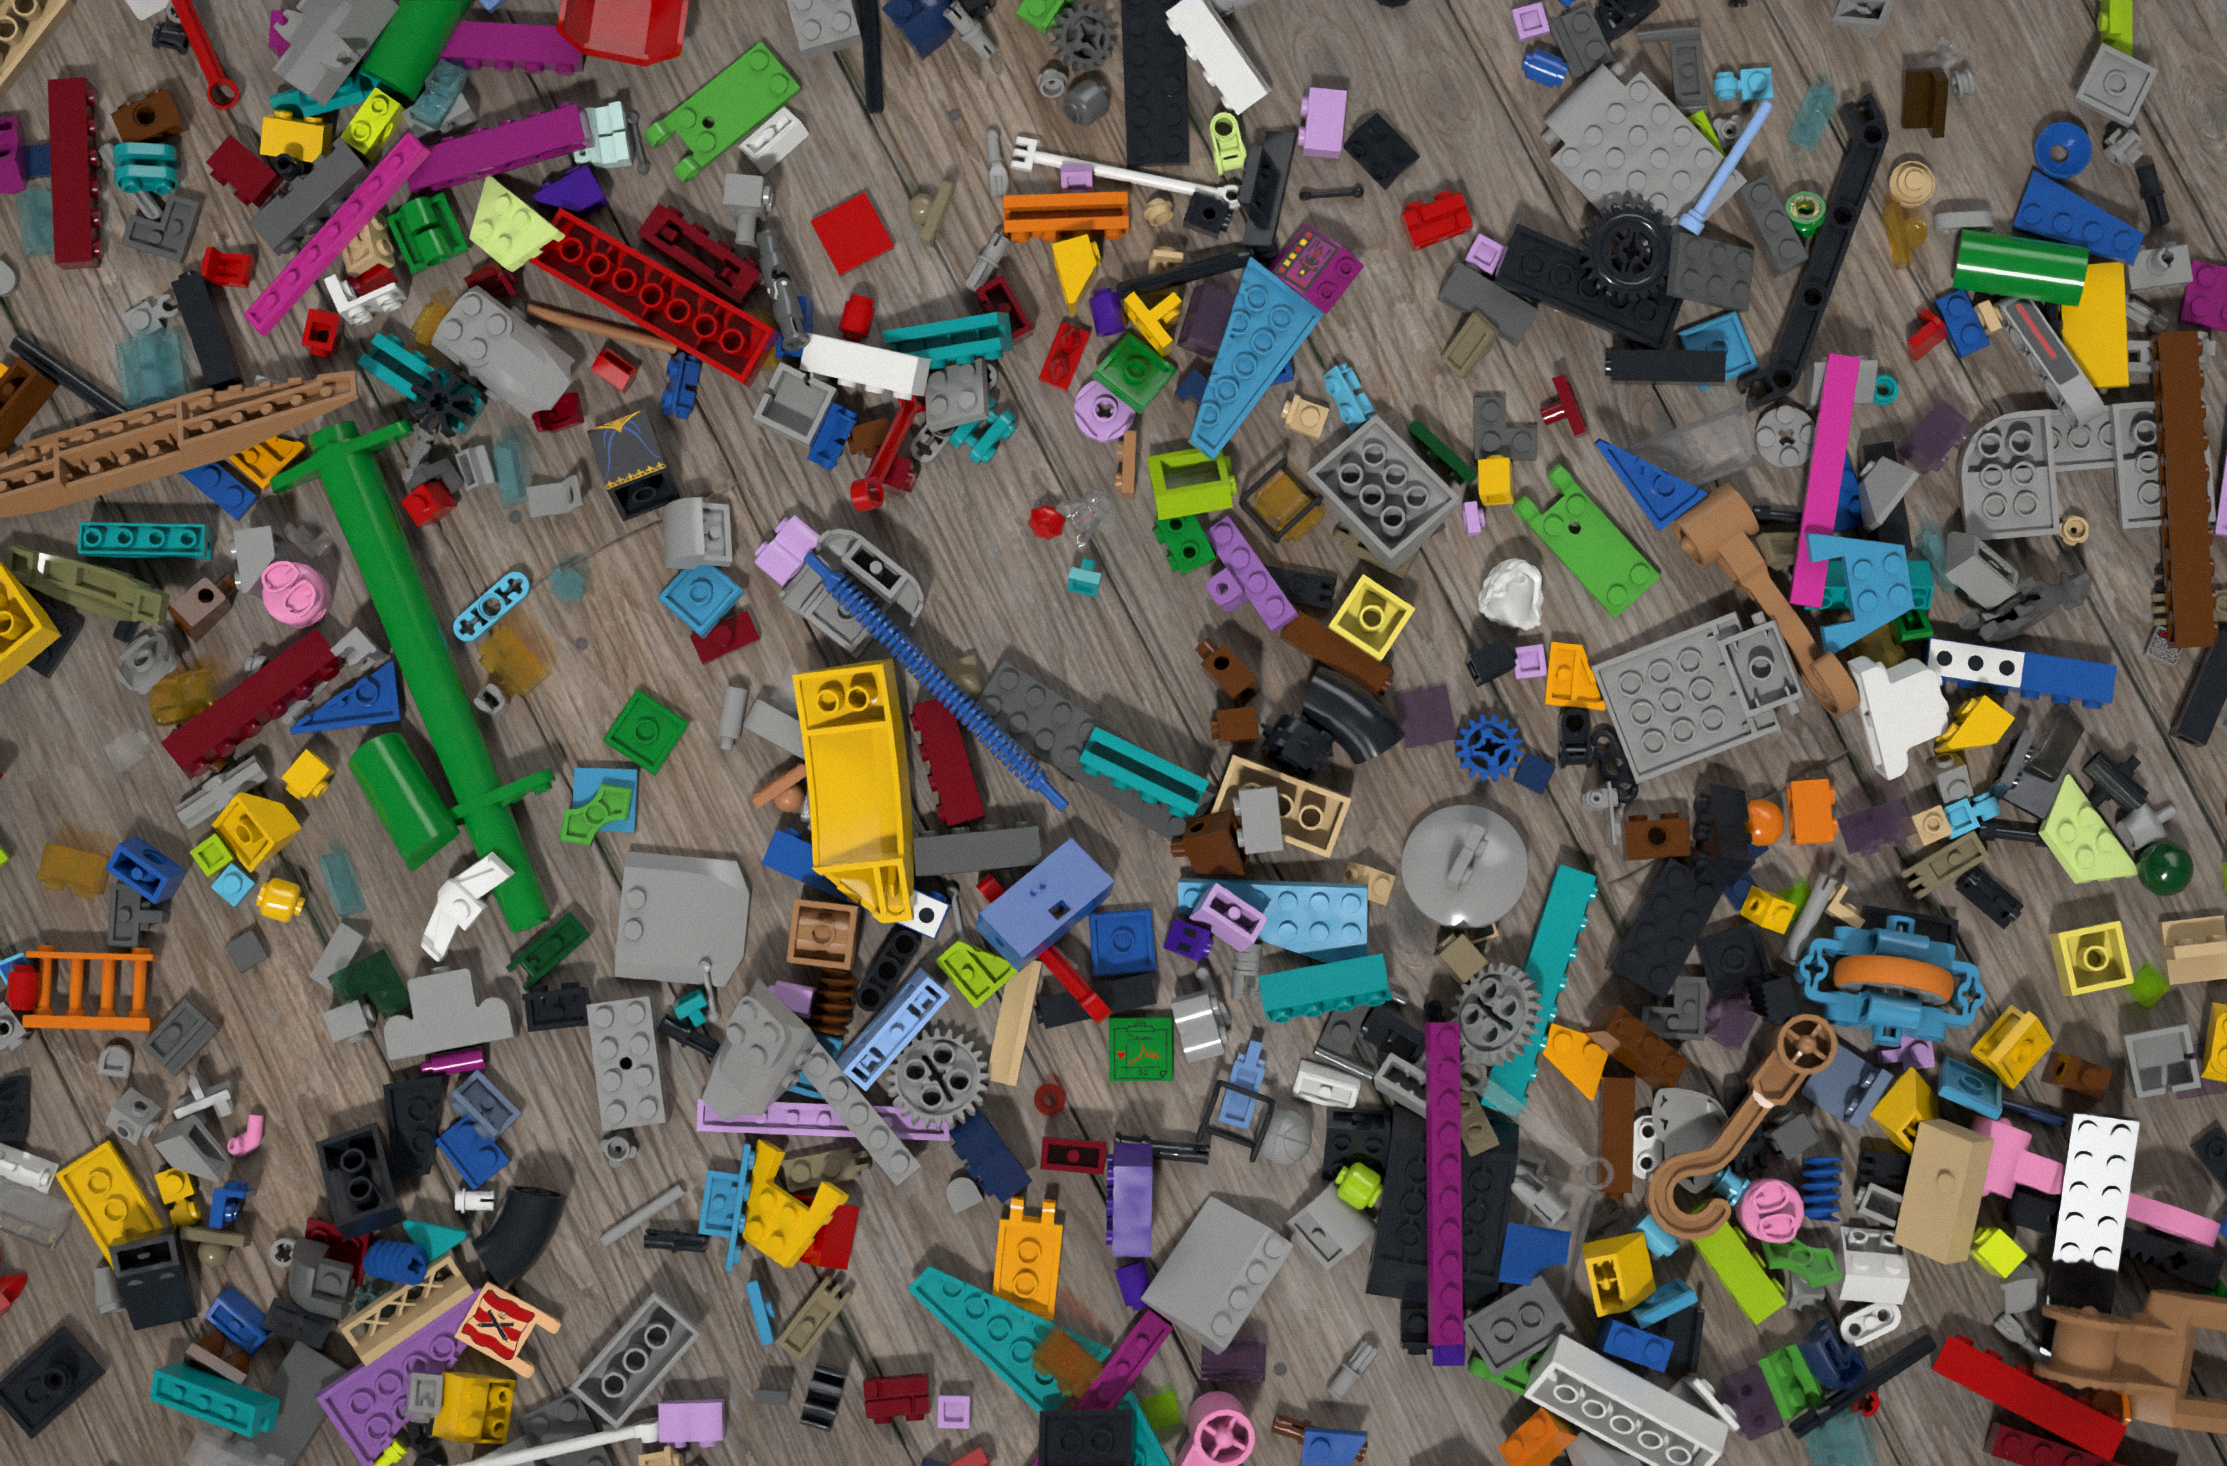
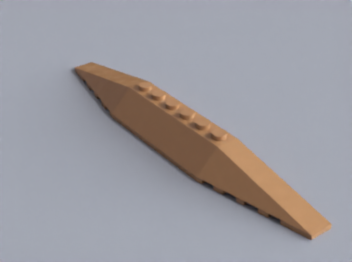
[0,370,359,518]

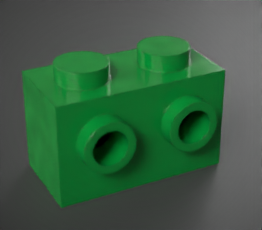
[1152,514,1216,577]

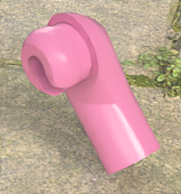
[227,1114,264,1157]

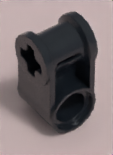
[1557,708,1593,769]

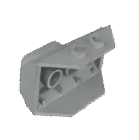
[431,285,576,420]
[702,978,818,1121]

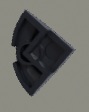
[1595,0,1661,42]
[0,1075,30,1143]

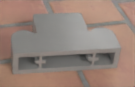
[384,966,519,1060]

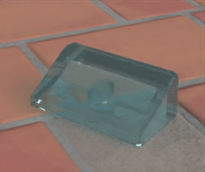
[16,191,54,257]
[492,440,528,509]
[318,852,366,917]

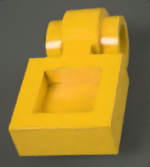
[154,1168,201,1227]

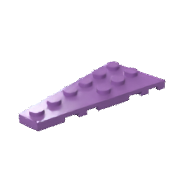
[314,1284,482,1466]

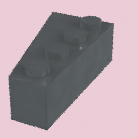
[249,136,371,256]

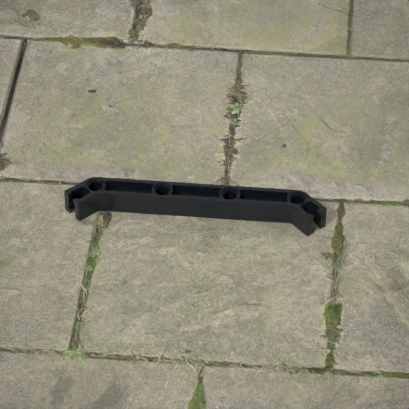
[1736,93,1889,413]

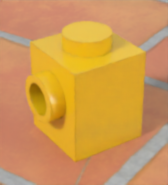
[1478,455,1514,506]
[281,749,336,800]
[1739,885,1797,935]

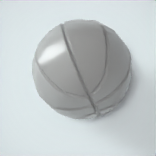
[1256,1109,1312,1165]

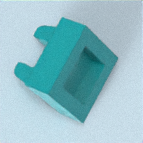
[1066,557,1102,598]
[673,987,707,1028]

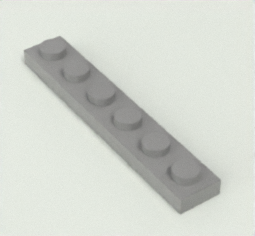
[801,1041,922,1187]

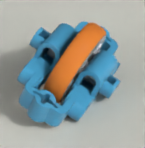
[1793,915,1986,1047]

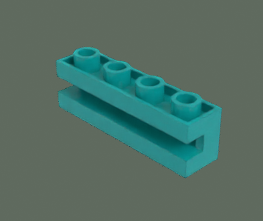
[882,312,1014,370]
[357,332,486,436]
[78,522,214,560]
[1804,561,1935,610]
[1078,727,1210,819]
[1258,953,1393,1023]
[150,1362,280,1438]

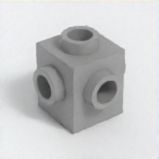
[105,1087,162,1146]

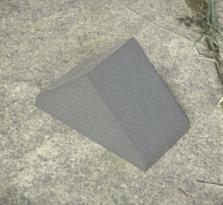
[1832,0,1895,39]

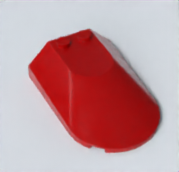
[556,0,689,67]

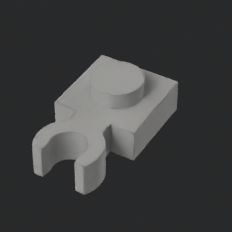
[121,294,182,344]

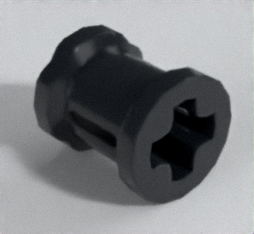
[152,21,190,56]

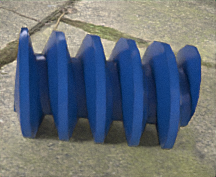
[1801,1155,1844,1222]
[362,1238,429,1286]

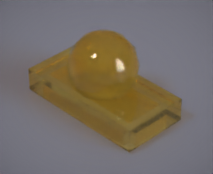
[1882,202,1928,270]

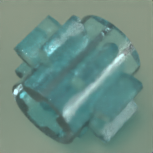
[547,565,587,604]
[349,1283,391,1324]

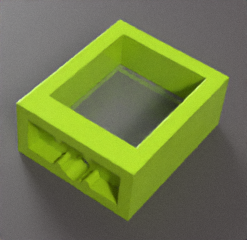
[1147,448,1237,520]

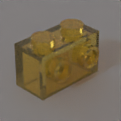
[477,624,551,699]
[1849,624,1907,669]

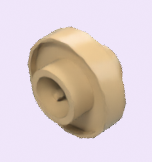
[1888,161,1935,208]

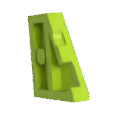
[935,940,1018,1009]

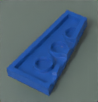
[2012,170,2144,266]

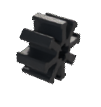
[407,371,476,438]
[799,1362,849,1432]

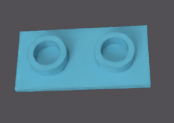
[1322,363,1375,431]

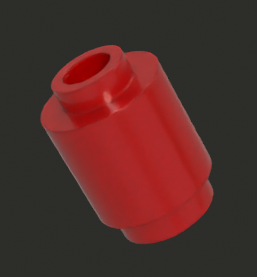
[838,294,875,343]
[6,965,41,1010]

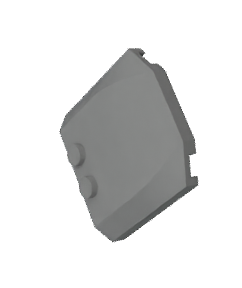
[615,851,751,987]

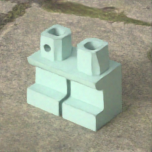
[574,101,633,170]

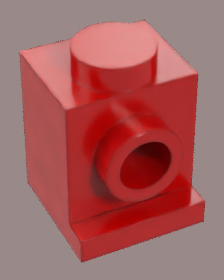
[301,308,346,359]

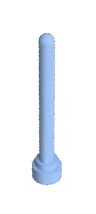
[1677,100,1773,236]

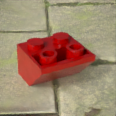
[790,1193,859,1270]

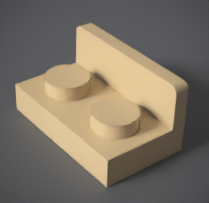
[342,212,395,278]

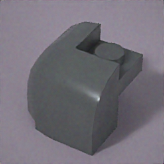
[288,1238,357,1320]

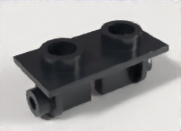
[1955,865,2024,930]

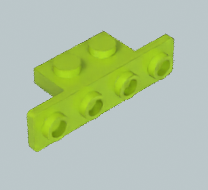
[2097,0,2133,57]

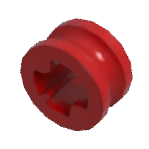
[1849,1391,1880,1417]

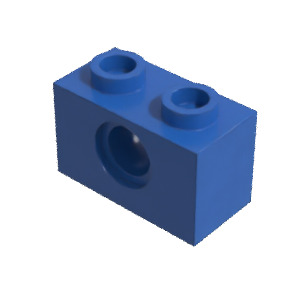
[105,836,187,904]

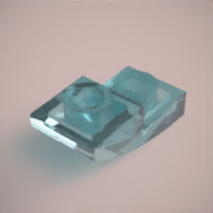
[409,59,469,130]
[1915,530,1959,595]

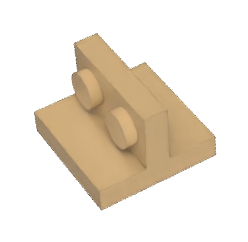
[2158,915,2227,985]

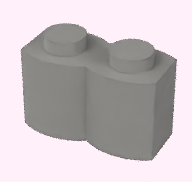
[1171,989,1230,1063]

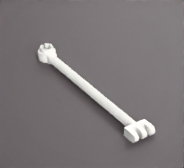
[1010,137,1241,211]
[436,1418,659,1466]

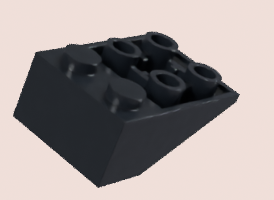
[108,1225,198,1331]

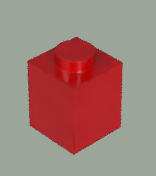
[400,480,458,527]

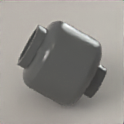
[1063,80,1109,126]

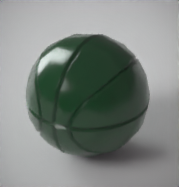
[2137,841,2194,896]

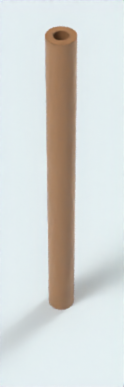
[526,304,679,354]

